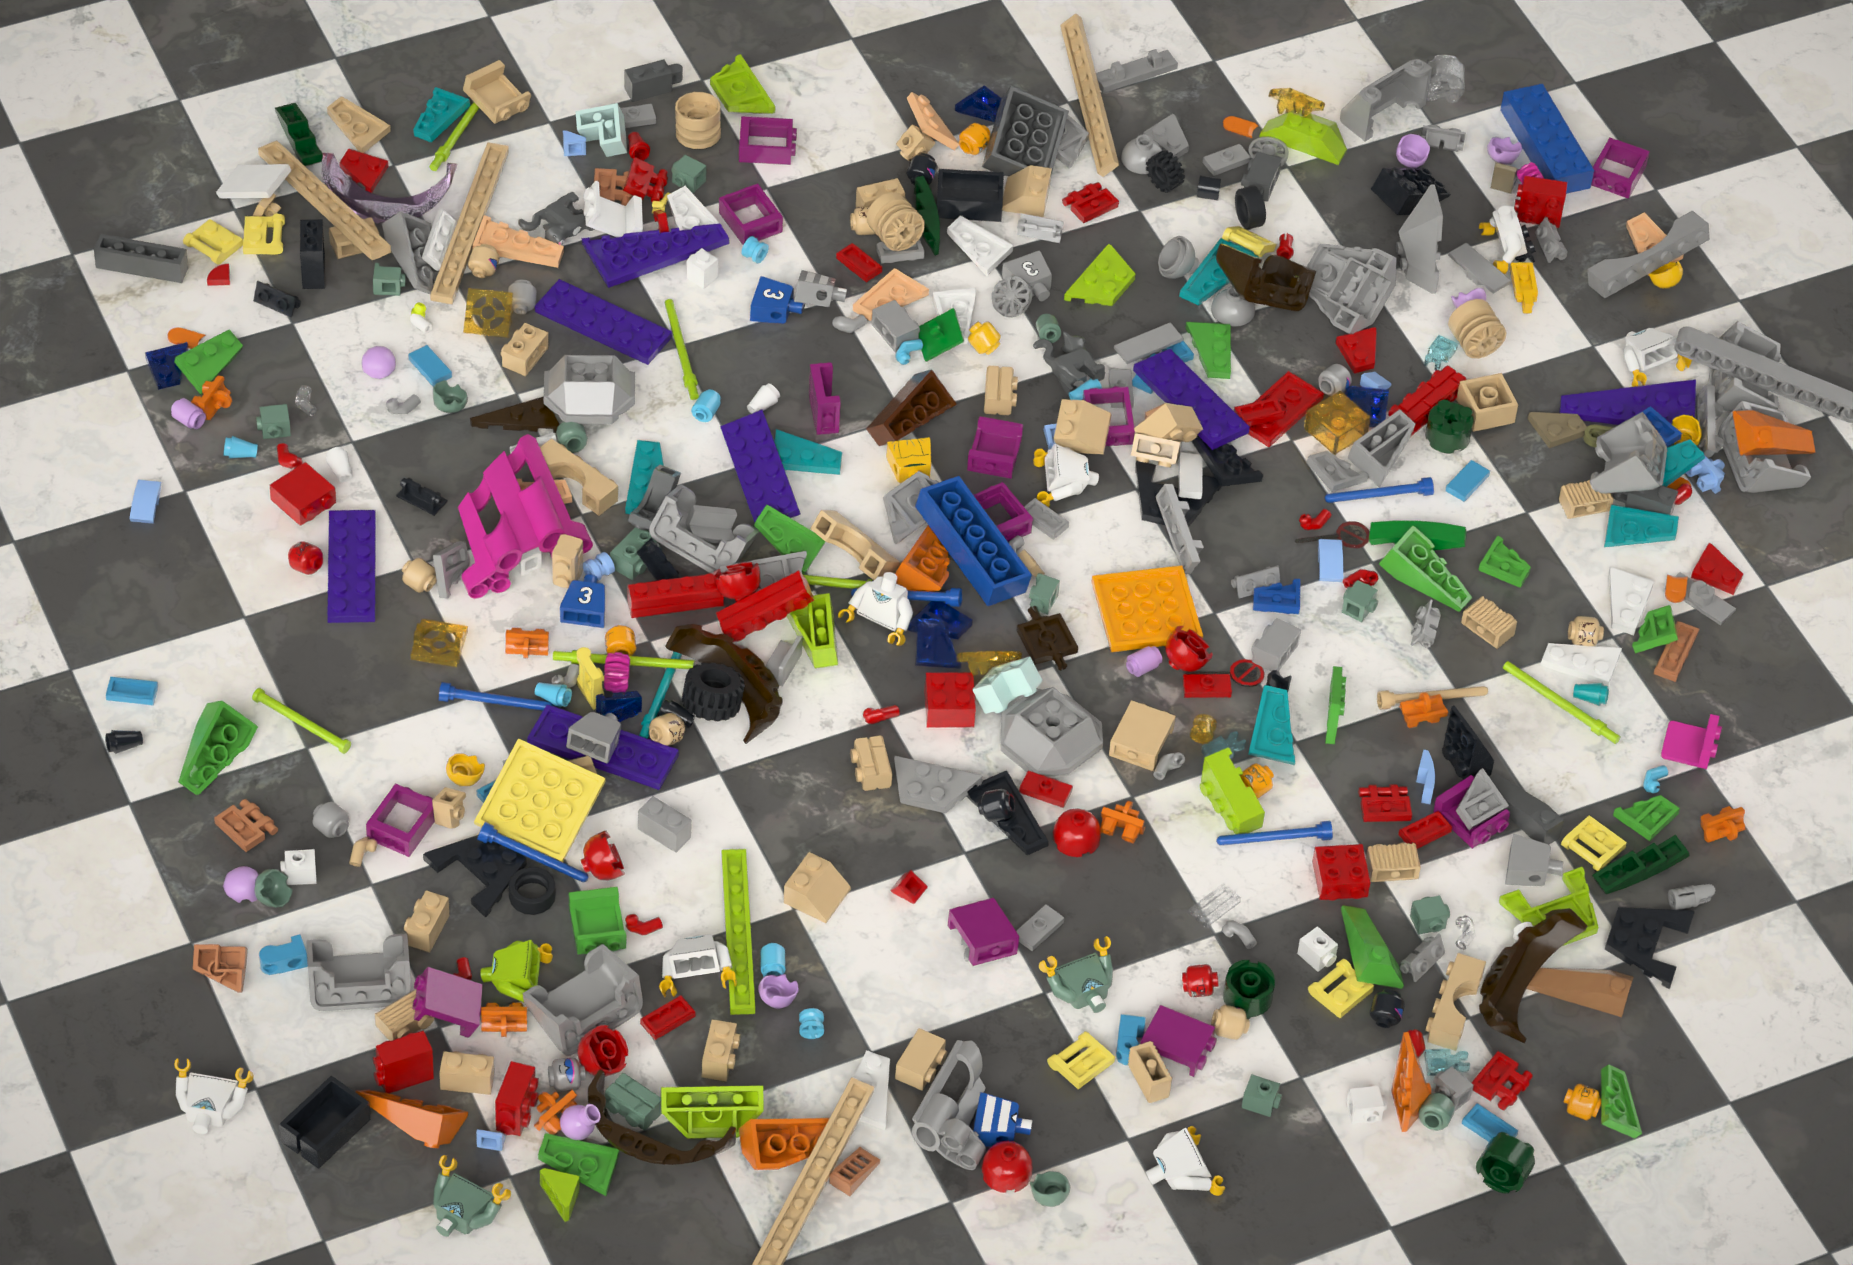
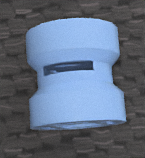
[583,552,615,581]

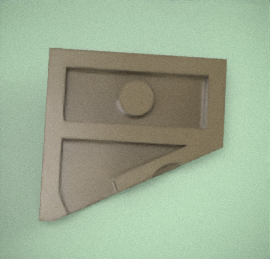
[1528,412,1587,448]

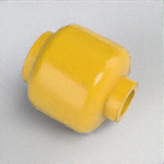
[968,321,1001,355]

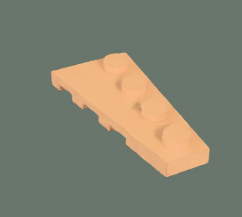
[472,215,564,268]

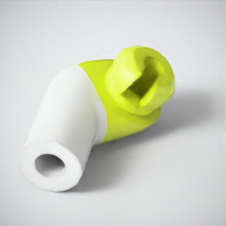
[410,302,432,333]

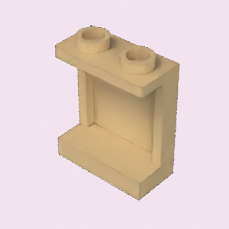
[463,60,531,124]
[1109,700,1176,771]

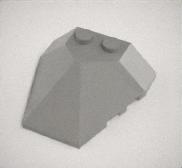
[1396,185,1443,294]
[1307,244,1396,334]

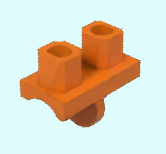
[191,376,232,420]
[505,628,549,658]
[1400,692,1448,728]
[1101,801,1145,843]
[1701,806,1745,843]
[481,1003,527,1037]
[534,1090,578,1135]

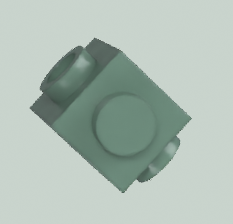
[671,155,706,193]
[256,404,291,439]
[1342,580,1378,622]
[1410,895,1450,935]
[1242,1074,1282,1117]

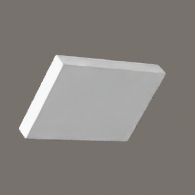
[216,164,291,199]

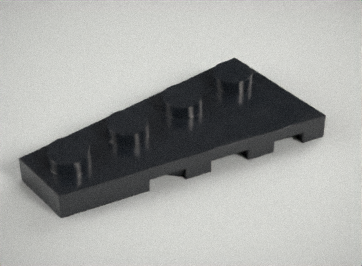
[1192,435,1263,487]
[966,770,1049,855]

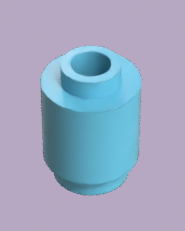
[691,389,721,422]
[760,943,786,977]

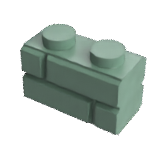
[605,1073,662,1131]

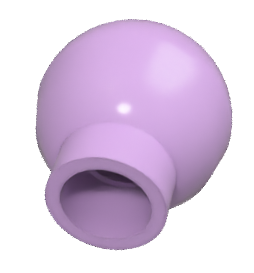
[560,1104,600,1140]

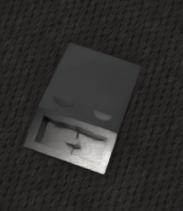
[1371,167,1451,215]
[1442,705,1494,780]

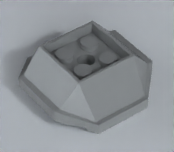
[544,355,635,424]
[1001,687,1103,776]

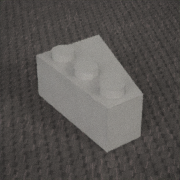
[1348,409,1416,488]

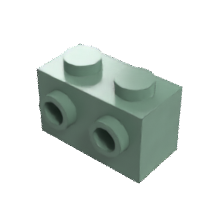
[610,527,661,580]

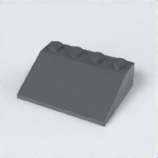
[982,86,1069,176]

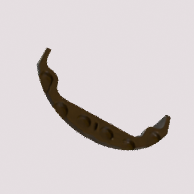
[665,624,783,744]
[1479,908,1588,1044]
[588,1070,736,1165]

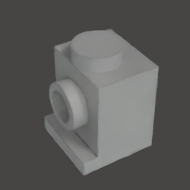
[1433,1066,1473,1112]

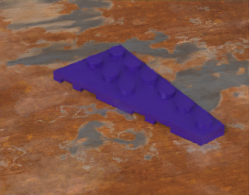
[581,223,730,288]
[1559,379,1696,425]

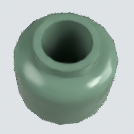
[556,421,588,453]
[1419,1093,1455,1131]

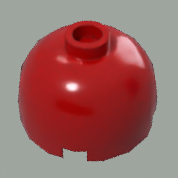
[713,562,761,602]
[1165,626,1213,672]
[1052,808,1101,857]
[581,831,625,881]
[577,1025,628,1077]
[982,1141,1033,1193]

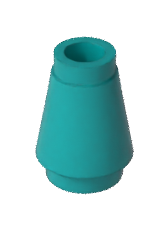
[1573,683,1609,706]

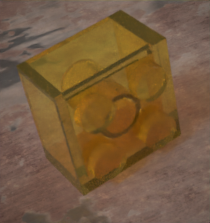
[1304,391,1371,455]

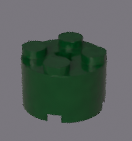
[1425,400,1474,454]
[1223,960,1275,1019]
[1476,1132,1535,1194]

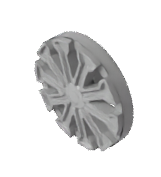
[1248,137,1289,166]
[992,276,1032,317]

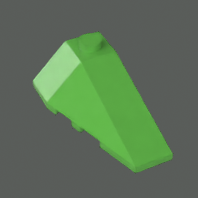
[1379,526,1472,612]
[178,701,258,795]
[1341,905,1404,989]

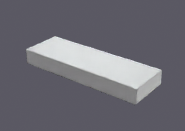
[422,209,457,271]
[1178,452,1202,499]

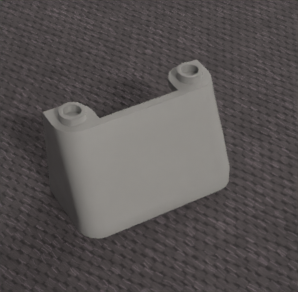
[1340,59,1432,141]
[1709,321,1781,411]
[1718,401,1811,493]
[1590,412,1667,494]
[649,484,760,573]
[307,933,411,1011]
[522,944,643,1056]

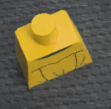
[886,437,931,483]

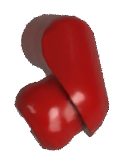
[277,443,303,469]
[1675,483,1692,505]
[1299,509,1331,530]
[1343,569,1379,588]
[863,705,900,724]
[625,914,663,935]
[453,957,472,980]
[1407,1029,1426,1059]

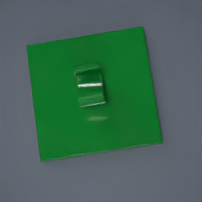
[918,308,965,362]

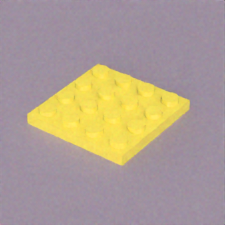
[474,739,606,862]

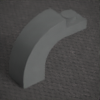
[628,465,681,530]

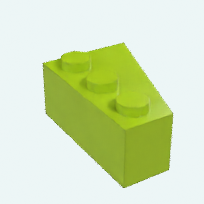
[787,593,838,668]
[1200,747,1265,834]

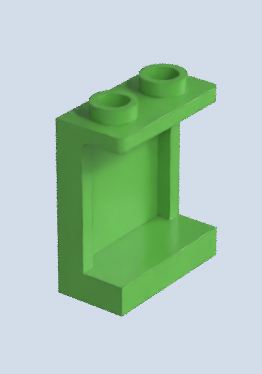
[569,887,627,954]

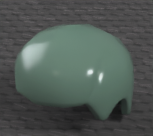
[433,381,468,413]
[254,869,292,908]
[1030,1171,1070,1207]

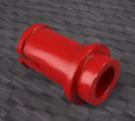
[1276,233,1294,259]

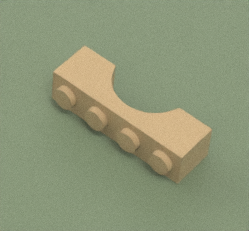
[540,438,618,516]
[810,510,901,580]
[1426,953,1486,1051]

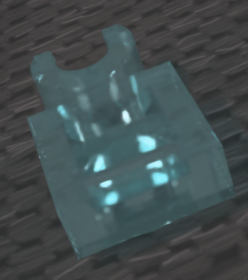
[1424,335,1458,371]
[1201,731,1246,759]
[1424,1049,1470,1076]

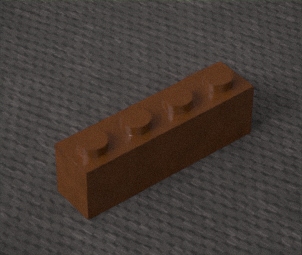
[866,369,957,446]

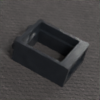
[300,219,325,289]

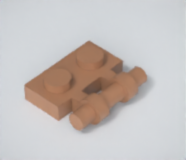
[594,168,633,206]
[214,799,278,852]

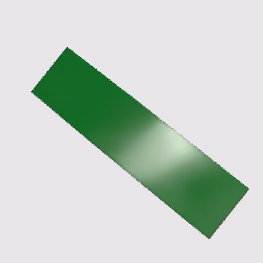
[1369,520,1467,551]

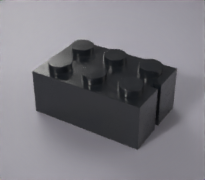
[937,169,1004,222]
[279,1075,371,1169]

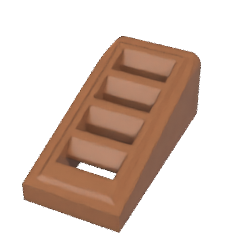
[829,1147,880,1196]

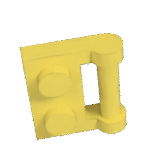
[243,214,285,254]
[183,219,243,265]
[1222,226,1277,257]
[577,647,604,710]
[1561,815,1627,872]
[1308,959,1374,1018]
[1047,1031,1115,1089]

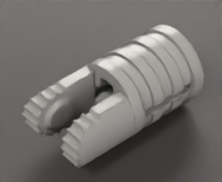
[1668,884,1716,910]

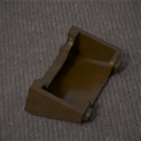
[1216,244,1316,311]

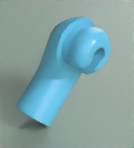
[895,339,923,365]
[1643,765,1668,793]

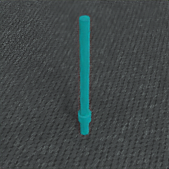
[639,651,682,739]

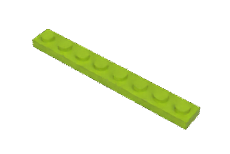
[721,849,755,1015]

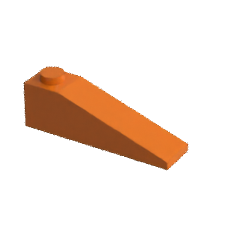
[1732,410,1816,456]
[895,525,950,592]
[1391,1032,1432,1132]
[356,1089,468,1148]
[739,1118,830,1170]

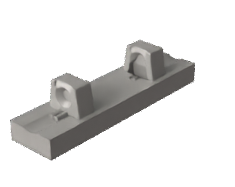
[1096,49,1178,93]
[1696,383,1724,459]
[1155,484,1204,574]

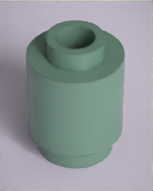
[1036,314,1061,343]

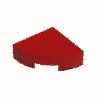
[653,210,669,233]
[207,264,230,286]

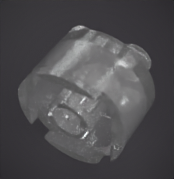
[1425,55,1465,103]

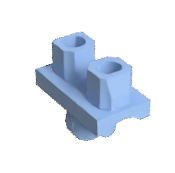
[1686,456,1725,494]

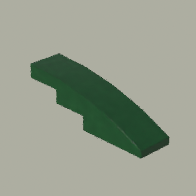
[275,103,324,166]
[914,176,940,256]
[1592,834,1690,894]

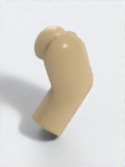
[349,837,377,867]

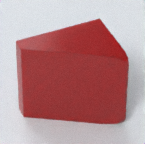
[890,870,928,904]

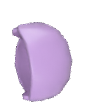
[1396,134,1430,168]
[1487,137,1523,165]
[1451,288,1486,309]
[362,346,396,379]
[223,866,259,903]
[758,974,799,1009]

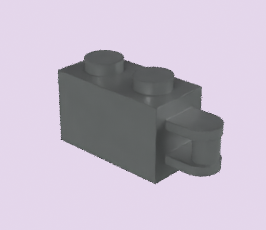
[624,59,683,102]
[1241,151,1282,202]
[1613,486,1678,515]

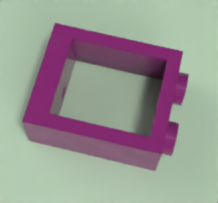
[739,116,797,165]
[1591,137,1650,199]
[719,183,783,245]
[1082,386,1135,446]
[973,482,1033,542]
[366,783,435,857]

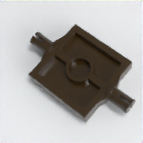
[1017,606,1078,671]

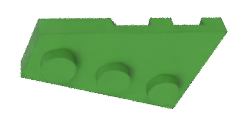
[1185,322,1231,379]
[174,329,243,395]
[754,505,826,575]
[1325,666,1346,744]
[1601,1064,1642,1138]
[538,1133,619,1196]

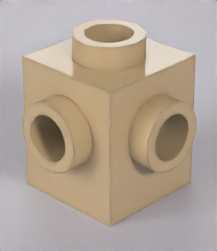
[896,124,936,161]

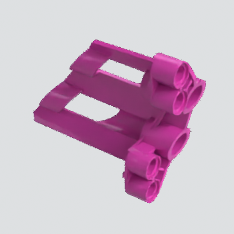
[458,434,593,599]

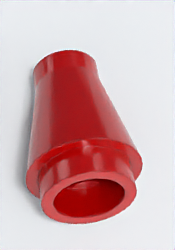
[628,132,650,161]

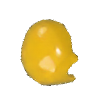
[1649,261,1683,288]
[1672,415,1702,446]
[446,753,485,786]

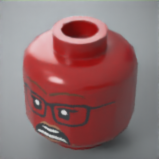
[288,541,323,575]
[1182,964,1219,997]

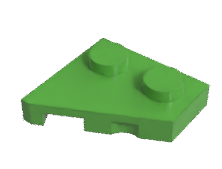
[1479,536,1531,588]
[1632,605,1678,654]
[1613,795,1680,841]

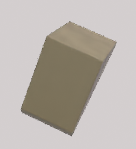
[1490,162,1519,194]

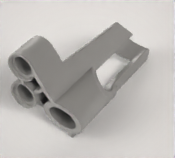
[912,1040,986,1170]

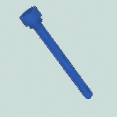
[1325,477,1434,503]
[851,588,962,607]
[439,682,554,711]
[1216,821,1333,845]
[477,822,589,882]

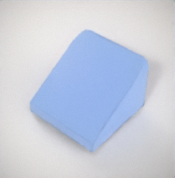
[563,130,586,156]
[1360,372,1391,397]
[476,1129,505,1151]

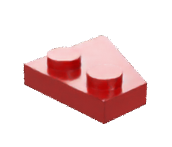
[339,149,389,194]
[1336,327,1377,374]
[1691,543,1743,595]

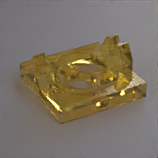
[1268,88,1325,117]
[463,288,513,338]
[411,619,468,667]
[957,651,1022,675]

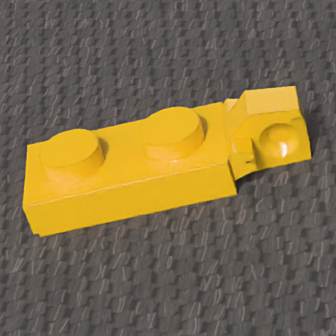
[1510,263,1538,313]

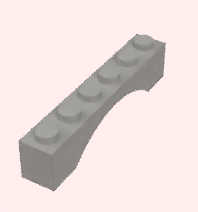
[1587,211,1710,299]

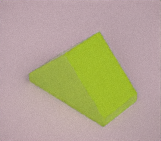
[540,1168,579,1222]

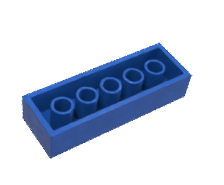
[1500,84,1594,194]
[915,476,1032,606]

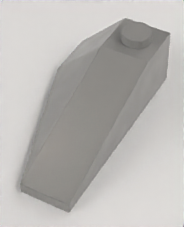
[382,211,434,294]

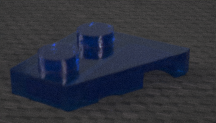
[955,85,1001,122]
[145,342,188,390]
[1345,386,1389,428]
[908,601,973,640]
[915,618,962,669]
[596,691,642,722]

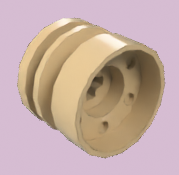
[675,92,721,149]
[867,192,924,251]
[1448,299,1507,359]

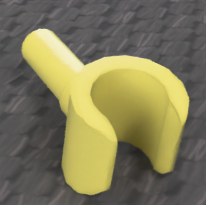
[652,192,671,214]

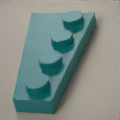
[1179,237,1259,306]
[625,440,664,514]

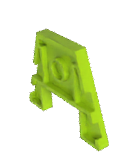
[1499,867,1599,946]

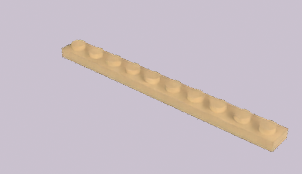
[1060,14,1119,177]
[258,140,391,260]
[430,142,509,304]
[752,1077,875,1265]

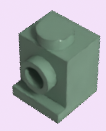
[373,263,406,296]
[1029,573,1060,615]

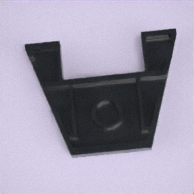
[1135,460,1221,528]
[423,835,527,917]
[1605,907,1694,989]

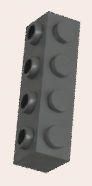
[94,234,188,283]

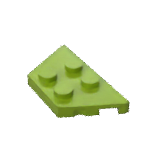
[710,54,775,114]
[1064,244,1136,306]

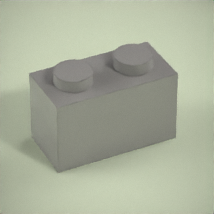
[872,300,920,353]
[1251,618,1301,671]
[638,796,691,853]

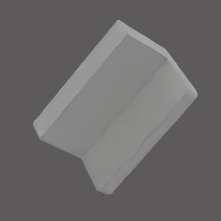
[685,505,737,543]
[766,635,803,687]

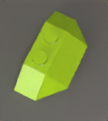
[1259,108,1347,165]
[661,1086,764,1138]

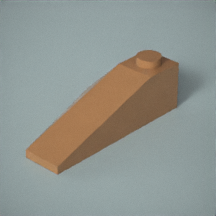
[1526,968,1634,1017]

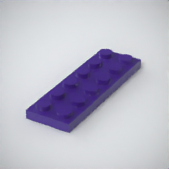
[535,279,672,365]
[1133,349,1250,450]
[720,410,801,523]
[327,510,376,623]
[527,704,679,790]

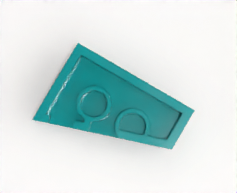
[413,87,470,143]
[775,429,842,475]
[1662,439,1705,487]
[1604,505,1679,547]
[1248,685,1295,765]

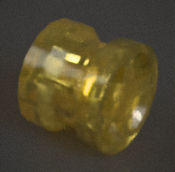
[1190,714,1217,744]

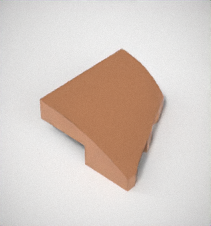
[193,944,247,993]

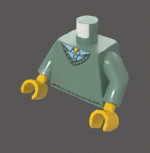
[1039,936,1113,1013]
[433,1155,511,1237]

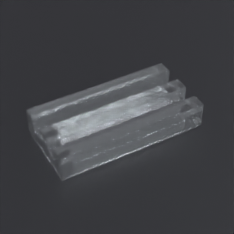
[1189,883,1241,928]

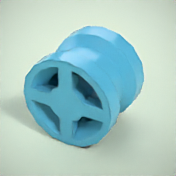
[741,236,769,264]
[799,1008,824,1039]

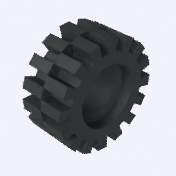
[1146,150,1185,193]

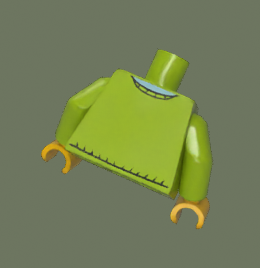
[480,940,553,1002]

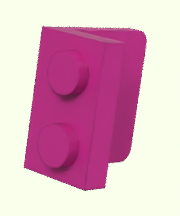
[1661,714,1722,769]

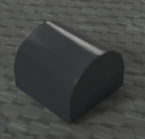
[1197,175,1221,200]

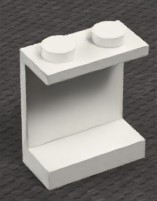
[583,181,643,237]

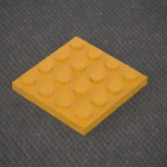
[1091,565,1203,652]

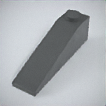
[1490,774,1564,845]

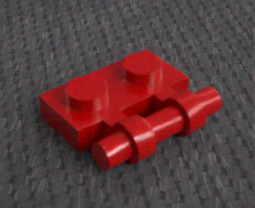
[623,157,668,203]
[1062,182,1119,224]
[1358,784,1412,822]
[1471,1051,1533,1110]

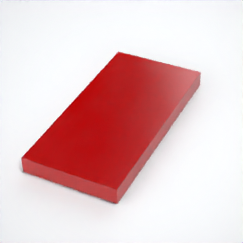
[1248,371,1324,447]

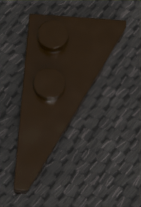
[470,396,560,433]

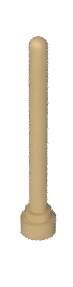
[1377,686,1488,710]

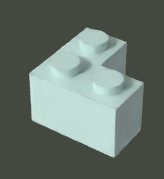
[576,103,627,157]
[972,657,1043,714]

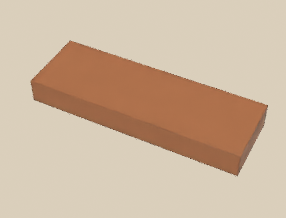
[1654,621,1699,682]

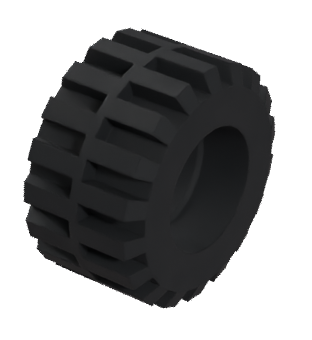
[681,662,745,721]

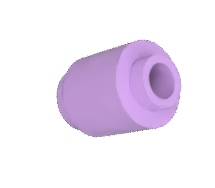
[171,398,206,429]
[1126,646,1162,677]

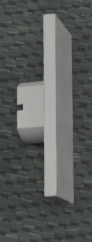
[1448,243,1511,294]
[1114,322,1184,364]
[1665,572,1736,625]

